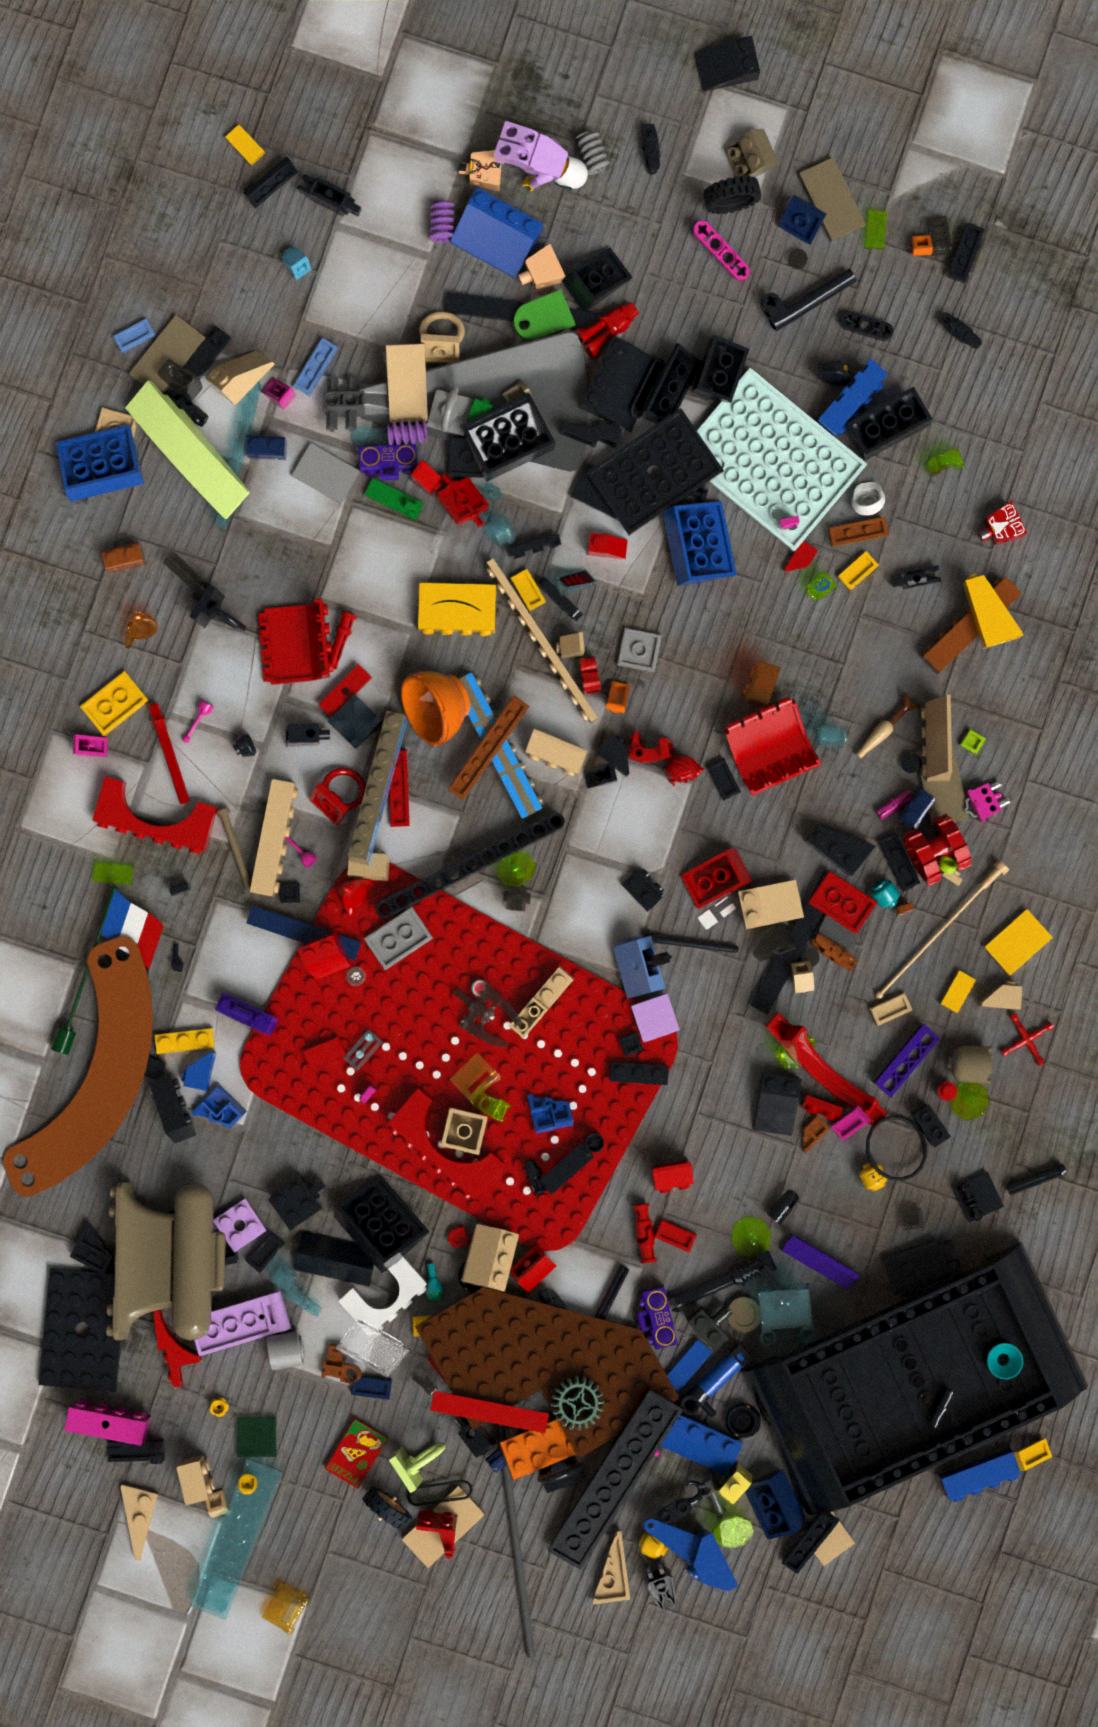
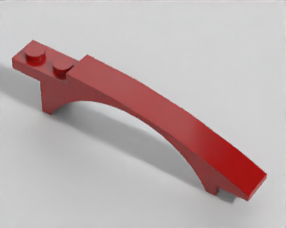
[764,1012,887,1128]
[154,1310,203,1388]

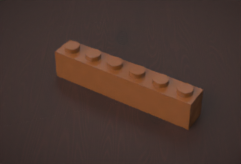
[921,577,1022,674]

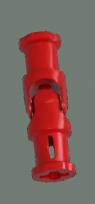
[632,1203,657,1263]

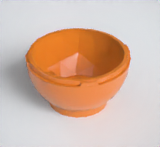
[401,671,470,746]

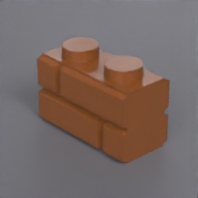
[101,543,146,573]

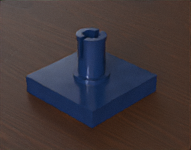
[778,195,827,245]

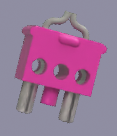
[964,781,1010,823]

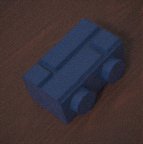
[246,435,287,460]
[898,788,938,830]

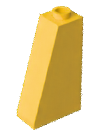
[963,574,1023,649]

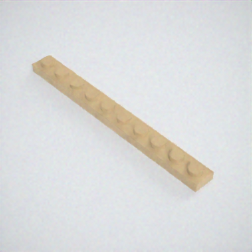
[486,558,598,724]

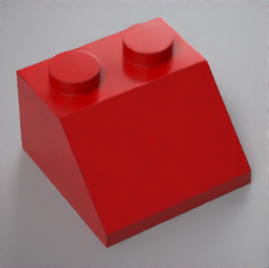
[297,931,351,980]
[651,1160,694,1193]

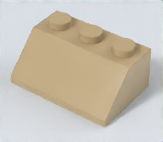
[525,729,588,777]
[461,1224,519,1291]

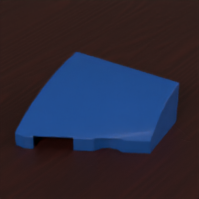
[527,1094,573,1134]

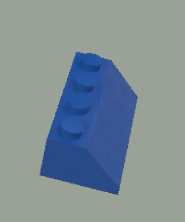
[660,1412,743,1476]

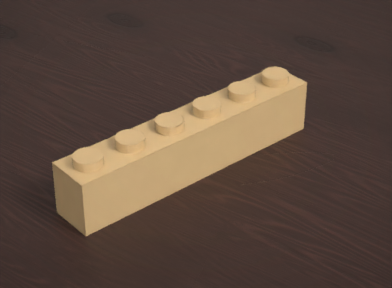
[250,779,299,897]

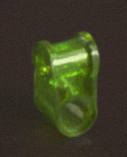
[472,1092,511,1122]

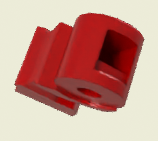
[580,656,601,695]

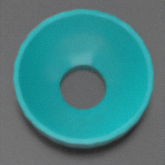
[987,1343,1023,1379]

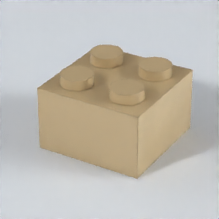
[441,1107,488,1155]
[176,1454,215,1505]

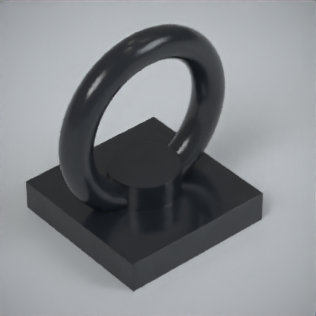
[189,584,246,632]
[537,1455,584,1493]

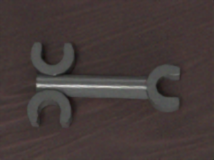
[698,1472,730,1526]

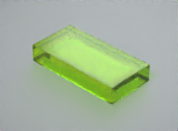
[865,210,887,250]
[93,862,134,885]

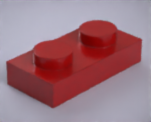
[801,1095,843,1120]

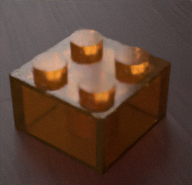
[742,660,781,708]

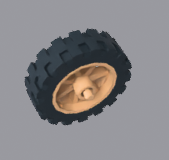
[362,1486,412,1531]

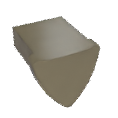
[502,380,532,403]

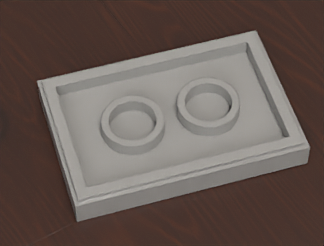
[292,443,360,505]
[364,906,433,970]

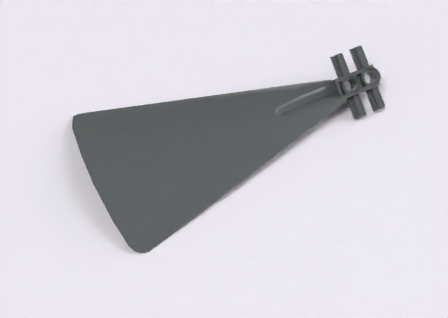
[323,331,588,472]

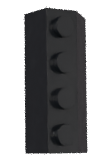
[847,387,932,461]

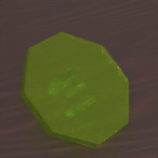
[496,853,537,887]
[951,1083,990,1121]
[731,1217,772,1257]
[713,1515,754,1549]

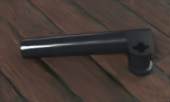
[761,269,857,332]

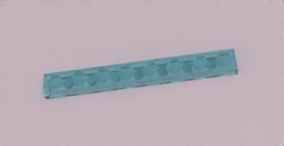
[215,381,262,532]

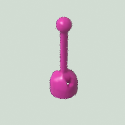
[182,699,214,743]
[285,837,317,868]

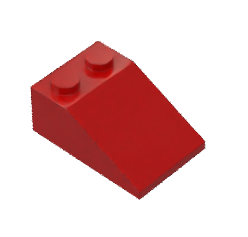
[680,847,753,909]

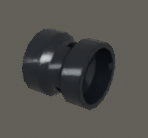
[585,1132,604,1153]

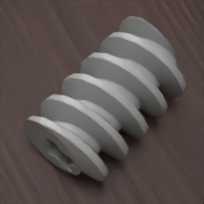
[576,132,609,175]

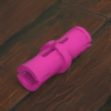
[875,790,913,820]

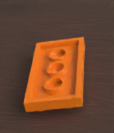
[499,1419,576,1480]

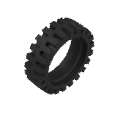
[703,175,762,214]

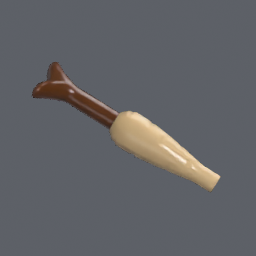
[856,692,921,759]

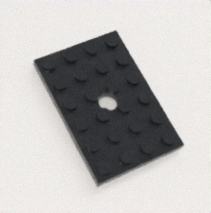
[586,408,724,536]
[38,1268,122,1392]

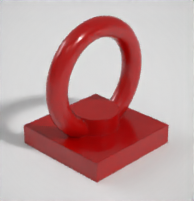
[309,767,366,826]

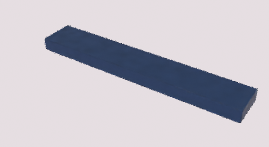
[246,905,362,961]

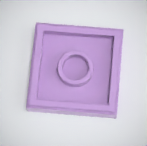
[631,994,680,1043]

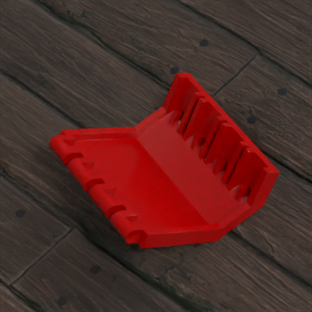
[257,599,334,685]
[724,696,821,796]

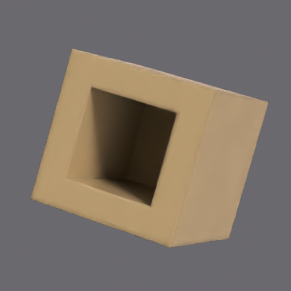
[791,961,814,993]

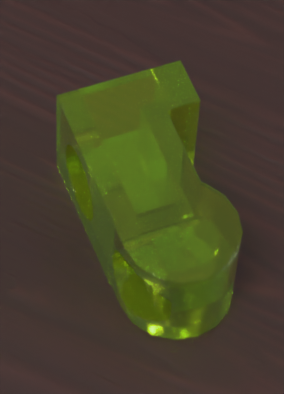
[925,448,965,477]

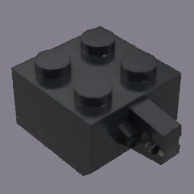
[268,1175,326,1231]

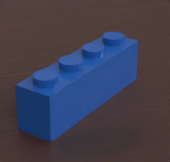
[939,1448,1023,1502]

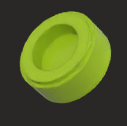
[938,856,958,874]

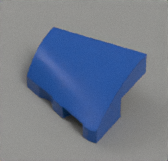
[192,1085,247,1128]

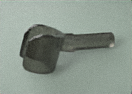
[412,1376,439,1395]

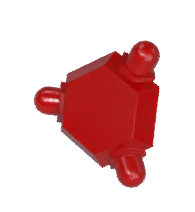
[336,878,372,916]

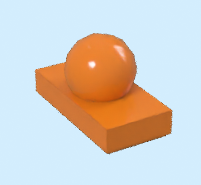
[606,681,630,713]

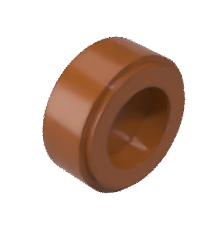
[894,902,915,916]

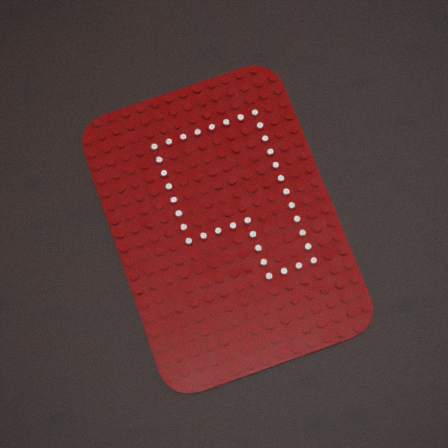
[240,862,678,1251]

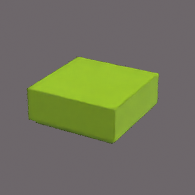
[959,729,986,755]

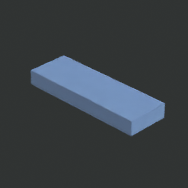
[293,338,339,397]

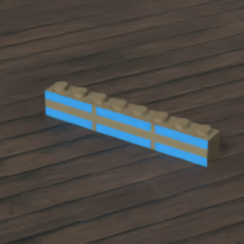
[459,672,544,820]
[348,711,407,866]

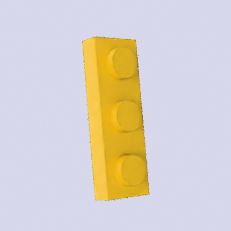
[155,1028,215,1054]

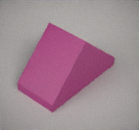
[261,377,296,410]
[73,734,108,757]

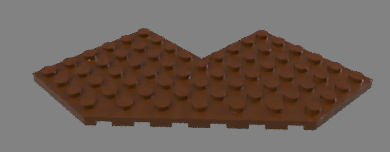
[415,1287,679,1458]

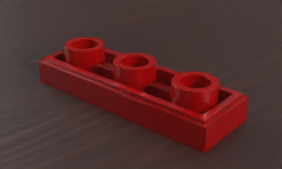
[318,664,372,717]

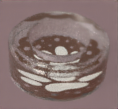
[346,967,366,986]

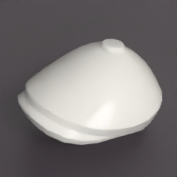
[851,482,885,516]

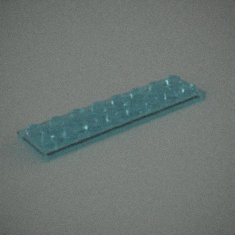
[190,1458,283,1620]

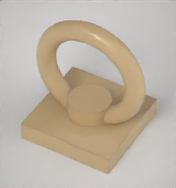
[419,311,465,364]

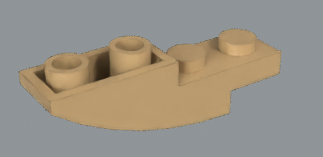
[509,966,575,1038]

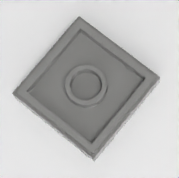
[617,628,662,673]

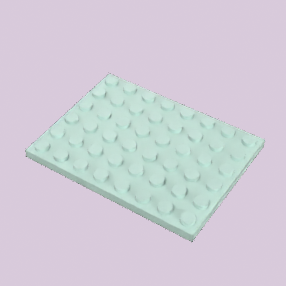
[697,368,867,552]

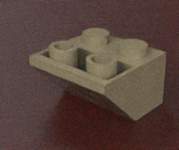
[724,129,779,177]

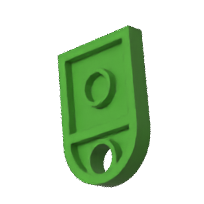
[514,290,575,341]

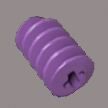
[429,200,455,243]
[388,419,428,445]

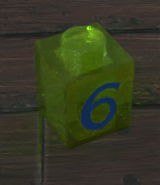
[806,571,837,603]

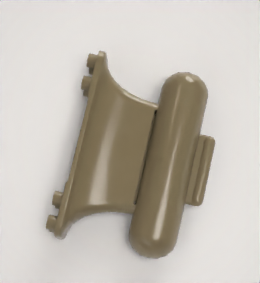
[106,1182,225,1340]

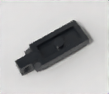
[508,534,561,559]

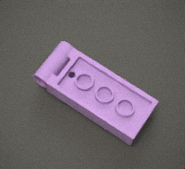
[194,1291,291,1356]

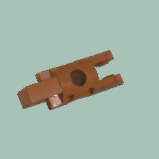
[811,933,858,971]

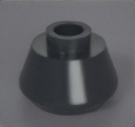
[233,732,257,757]

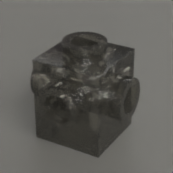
[503,883,531,912]

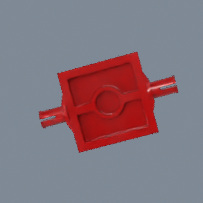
[436,473,490,528]

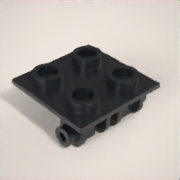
[953,1171,1004,1223]

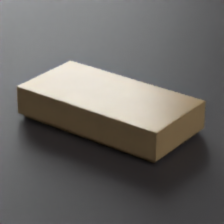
[869,993,912,1026]

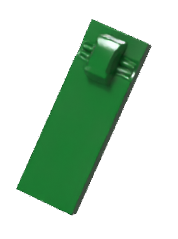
[364,478,424,521]

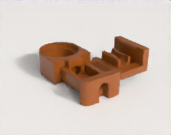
[321,1343,362,1384]

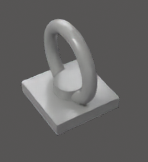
[427,387,473,437]

